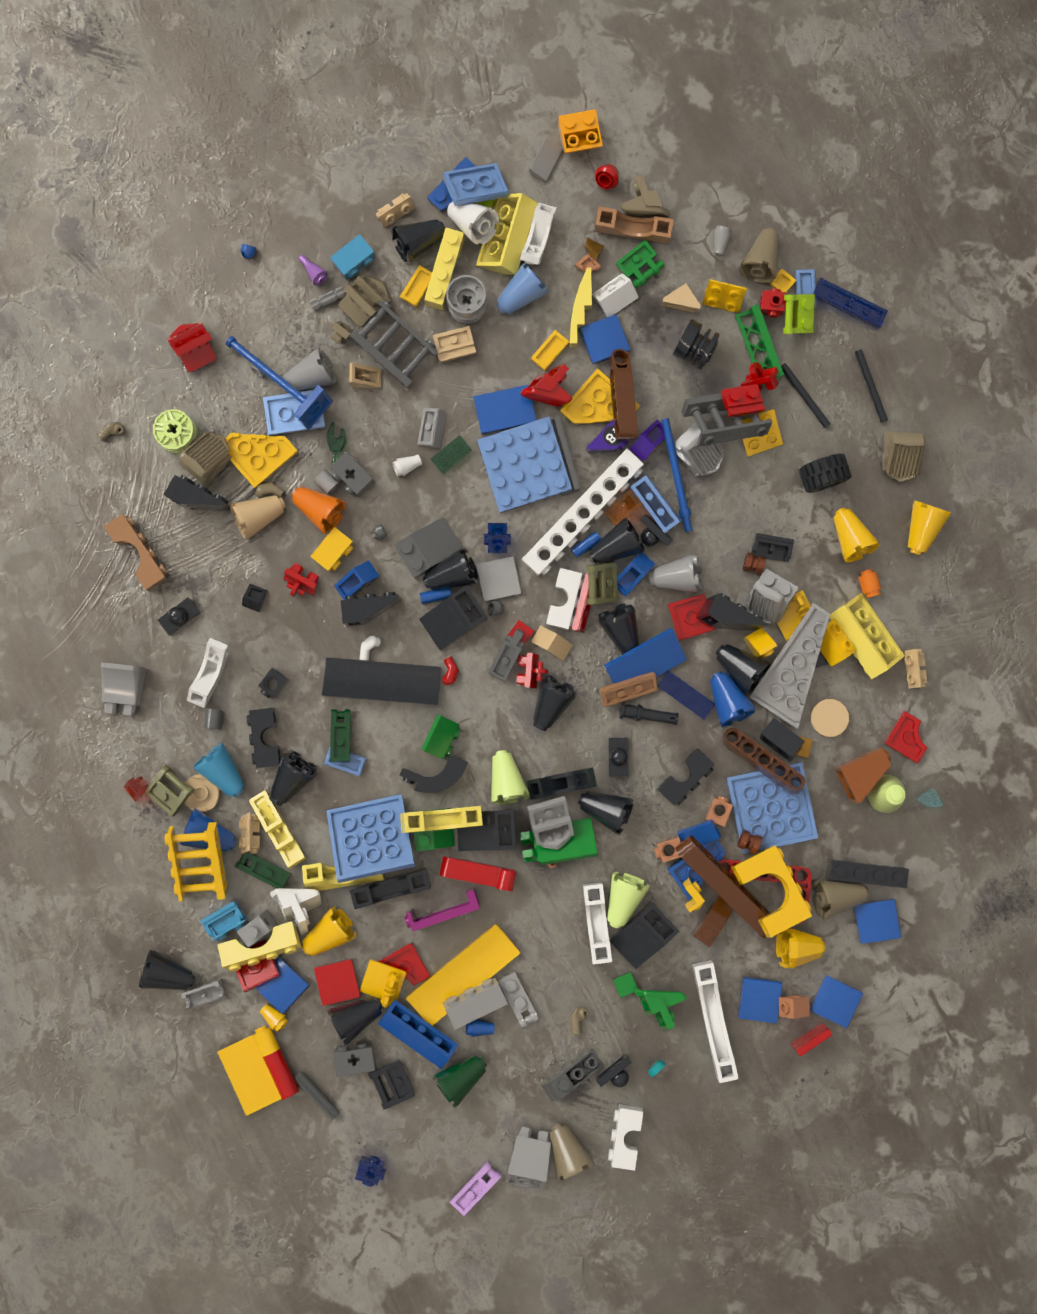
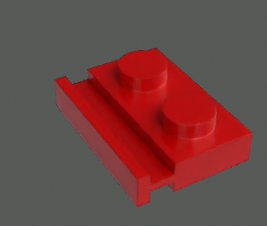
[720,384,766,418]

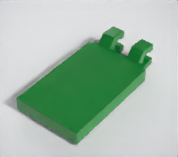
[520,818,598,865]

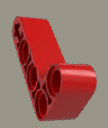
[439,856,517,892]

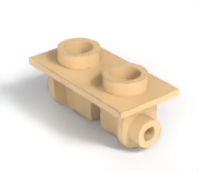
[375,193,416,228]
[905,649,928,689]
[239,812,260,854]

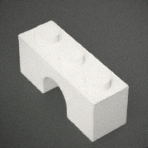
[546,568,584,630]
[608,1104,643,1171]

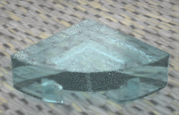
[916,788,943,807]

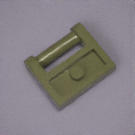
[586,562,618,604]
[144,765,195,816]

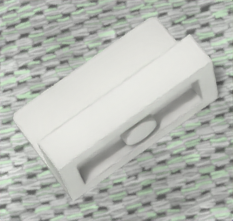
[592,273,638,318]

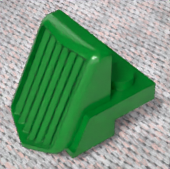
[634,989,687,1030]

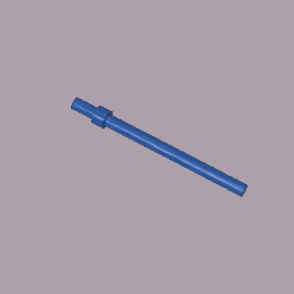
[661,418,693,532]

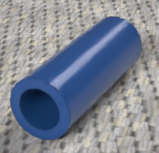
[571,531,601,558]
[420,588,451,604]

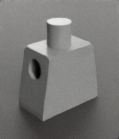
[237,910,278,948]

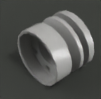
[446,275,487,324]

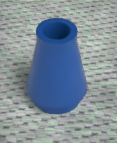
[465,1019,494,1037]

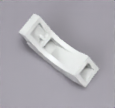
[520,202,557,265]
[187,638,228,708]

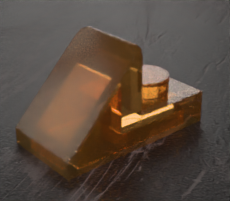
[604,489,643,526]

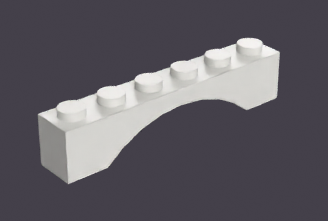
[692,960,738,1083]

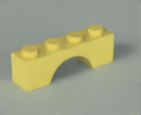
[424,228,465,311]
[400,806,483,833]
[302,863,384,891]
[218,921,302,972]

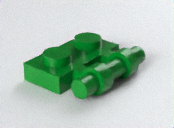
[615,240,665,289]

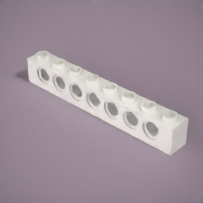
[522,449,644,577]

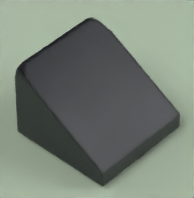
[242,584,268,612]

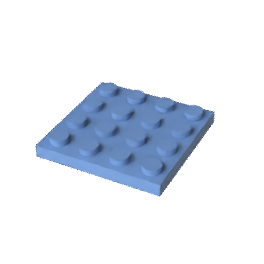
[477,416,573,513]
[726,762,818,854]
[326,794,415,883]

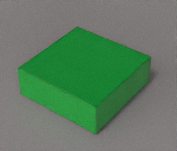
[613,972,638,998]

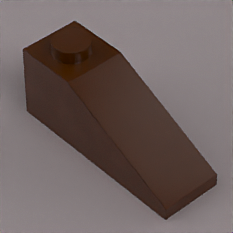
[692,895,733,947]

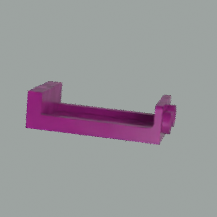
[404,887,481,932]

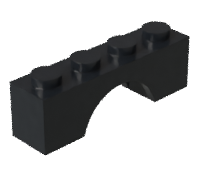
[826,859,909,888]
[350,868,431,909]

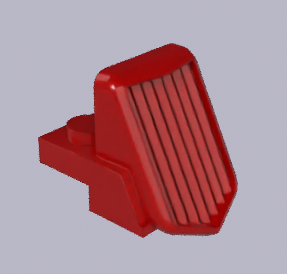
[166,321,216,372]
[520,364,573,407]

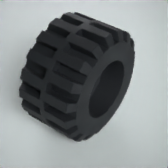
[798,453,852,493]

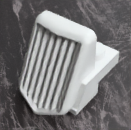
[270,888,322,935]

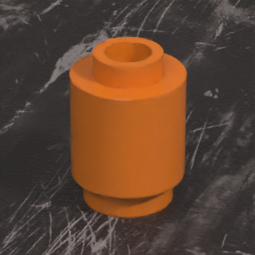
[858,569,882,598]

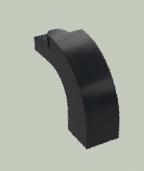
[400,755,468,793]
[527,767,597,800]

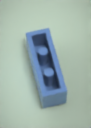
[631,475,682,533]

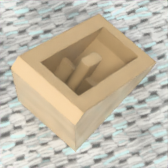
[661,283,701,314]
[349,363,382,388]
[531,625,573,661]

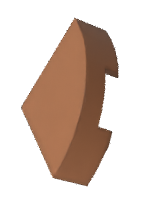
[575,253,602,273]

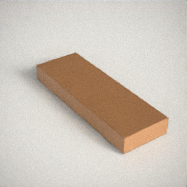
[599,672,658,707]

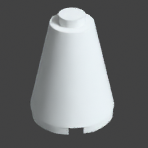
[447,202,499,244]

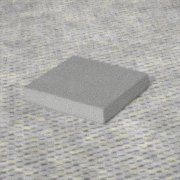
[476,556,521,602]

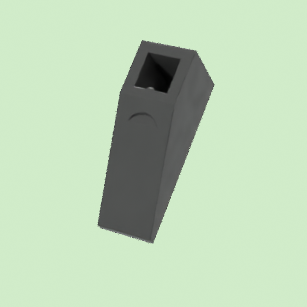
[541,1049,603,1102]

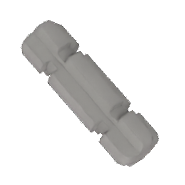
[310,287,346,310]

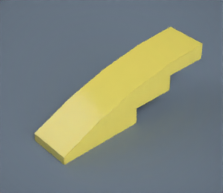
[569,268,592,348]
[249,790,306,869]

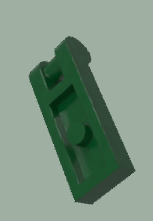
[330,709,351,762]
[234,851,291,889]

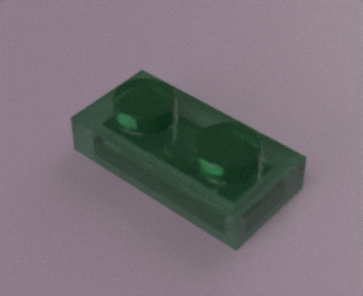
[430,435,472,475]

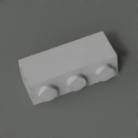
[443,978,508,1030]

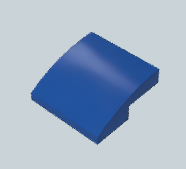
[579,315,631,364]
[854,899,902,944]
[256,957,310,1014]
[810,975,864,1029]
[738,977,782,1023]

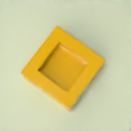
[769,268,796,293]

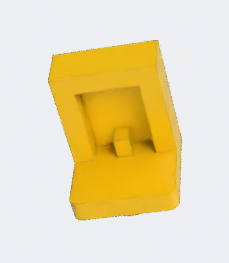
[683,878,705,912]

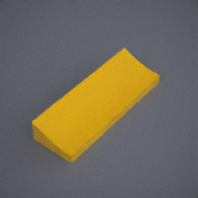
[406,923,521,1026]

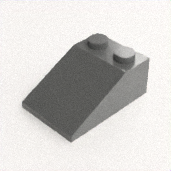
[394,517,463,580]

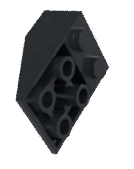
[163,475,230,511]
[419,586,488,651]
[341,592,402,626]
[696,593,767,631]
[457,809,516,851]
[609,901,680,969]

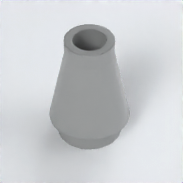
[713,226,732,255]

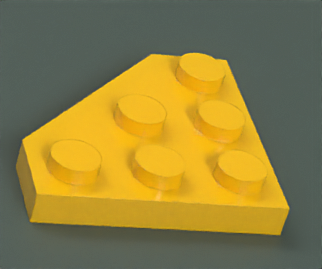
[560,368,640,425]
[225,433,298,489]

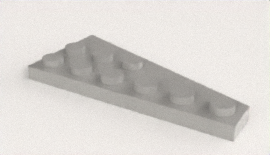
[749,602,831,729]

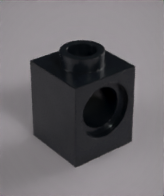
[258,668,289,698]

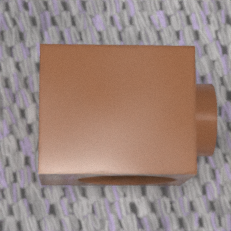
[705,796,733,827]
[654,836,681,863]
[779,995,810,1019]

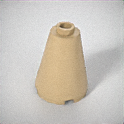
[230,495,286,540]

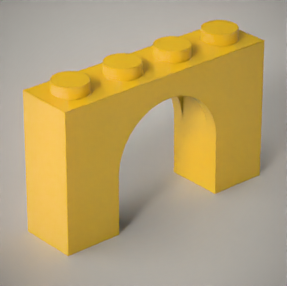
[731,845,812,938]

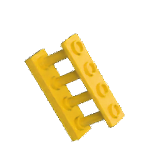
[165,822,228,902]

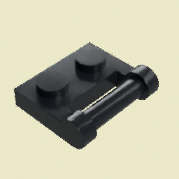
[368,1059,415,1110]

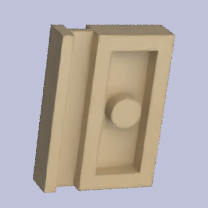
[433,326,477,363]

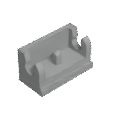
[181,978,227,1010]

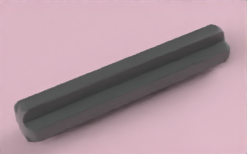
[294,1072,339,1120]

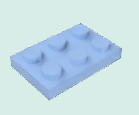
[263,390,326,436]

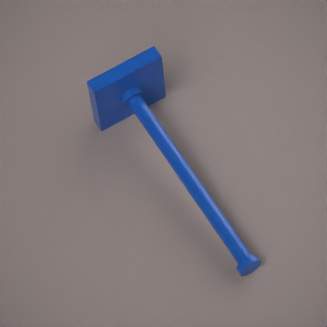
[226,336,333,430]

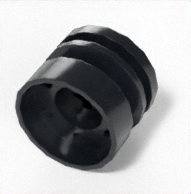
[673,319,720,370]

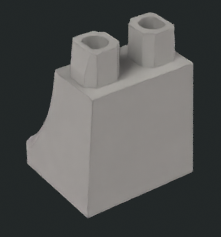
[101,662,146,716]
[505,1127,551,1190]

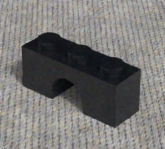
[247,707,281,768]
[656,748,714,806]

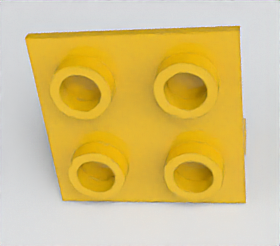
[702,279,747,313]
[742,409,783,457]
[776,590,811,642]
[360,959,407,1008]

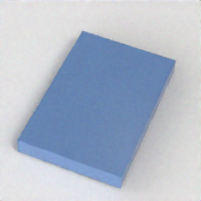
[443,163,509,206]

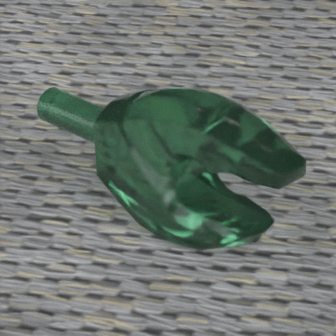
[327,422,346,465]

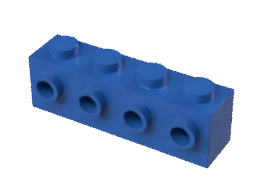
[378,1000,458,1069]

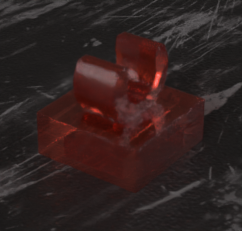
[123,776,149,802]

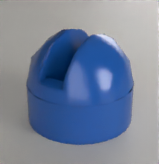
[240,244,256,259]

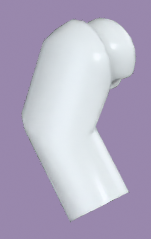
[359,635,381,661]

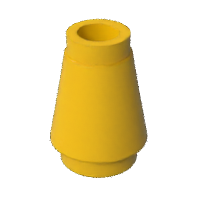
[260,1004,288,1032]

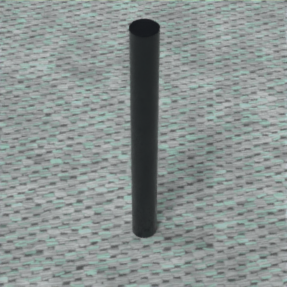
[855,349,888,423]
[781,363,831,428]

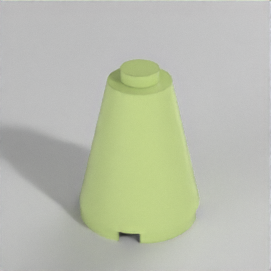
[491,750,530,805]
[867,774,906,813]
[607,872,650,928]

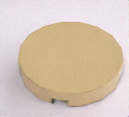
[810,699,849,737]
[181,774,221,812]

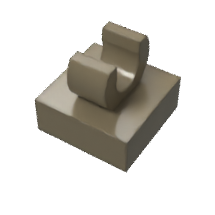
[331,321,353,344]

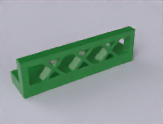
[735,304,784,386]

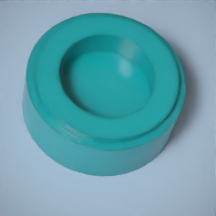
[647,1059,666,1078]

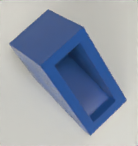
[617,552,655,597]
[334,560,379,600]

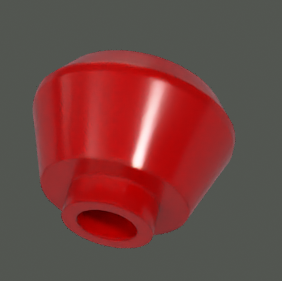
[594,164,619,190]

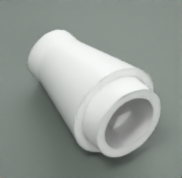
[392,454,422,476]

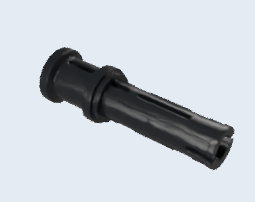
[619,702,679,725]

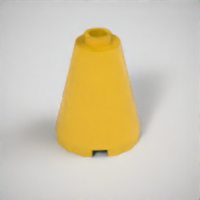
[907,500,951,555]
[833,507,880,563]
[302,906,357,956]

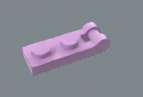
[450,1161,502,1216]

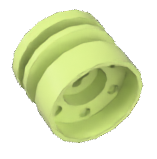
[153,409,199,455]

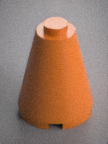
[292,486,346,534]

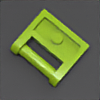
[783,294,815,334]

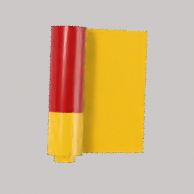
[218,1025,299,1116]

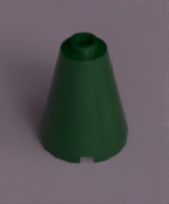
[431,1055,487,1108]

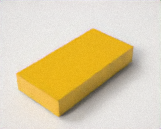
[400,265,432,308]
[531,330,569,371]

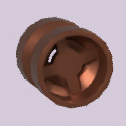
[742,552,766,576]
[737,829,762,854]

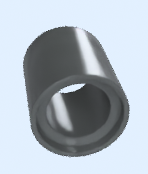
[204,709,223,729]

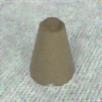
[739,228,779,284]
[812,880,869,920]
[549,1123,595,1182]

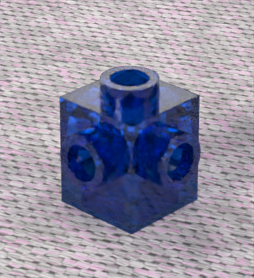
[484,523,511,553]
[355,1156,386,1187]

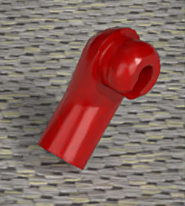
[442,656,459,685]

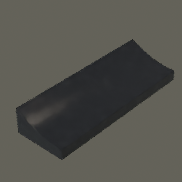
[322,657,441,705]

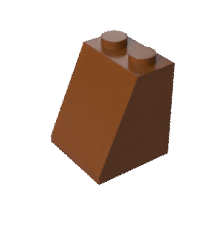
[834,748,891,803]

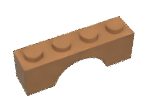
[594,206,674,245]
[103,514,168,592]

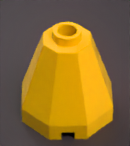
[776,928,826,968]

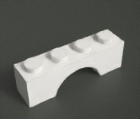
[583,882,612,964]

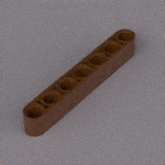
[675,835,770,939]

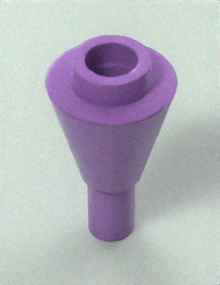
[298,254,328,285]

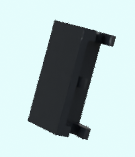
[751,533,794,562]
[760,718,805,762]

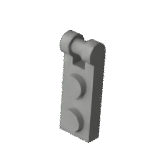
[498,971,540,1029]

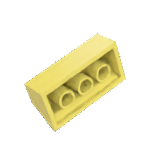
[476,193,538,275]
[829,593,905,679]

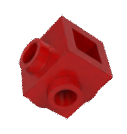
[760,289,786,318]

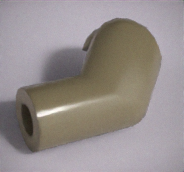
[96,422,124,442]
[255,482,285,498]
[570,1007,589,1035]

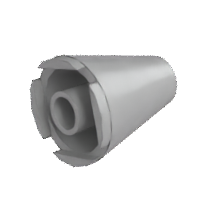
[283,348,337,391]

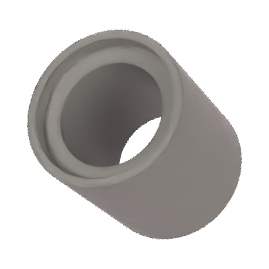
[314,469,340,495]

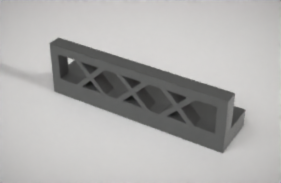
[551,415,580,497]

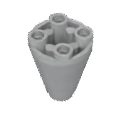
[649,554,703,593]

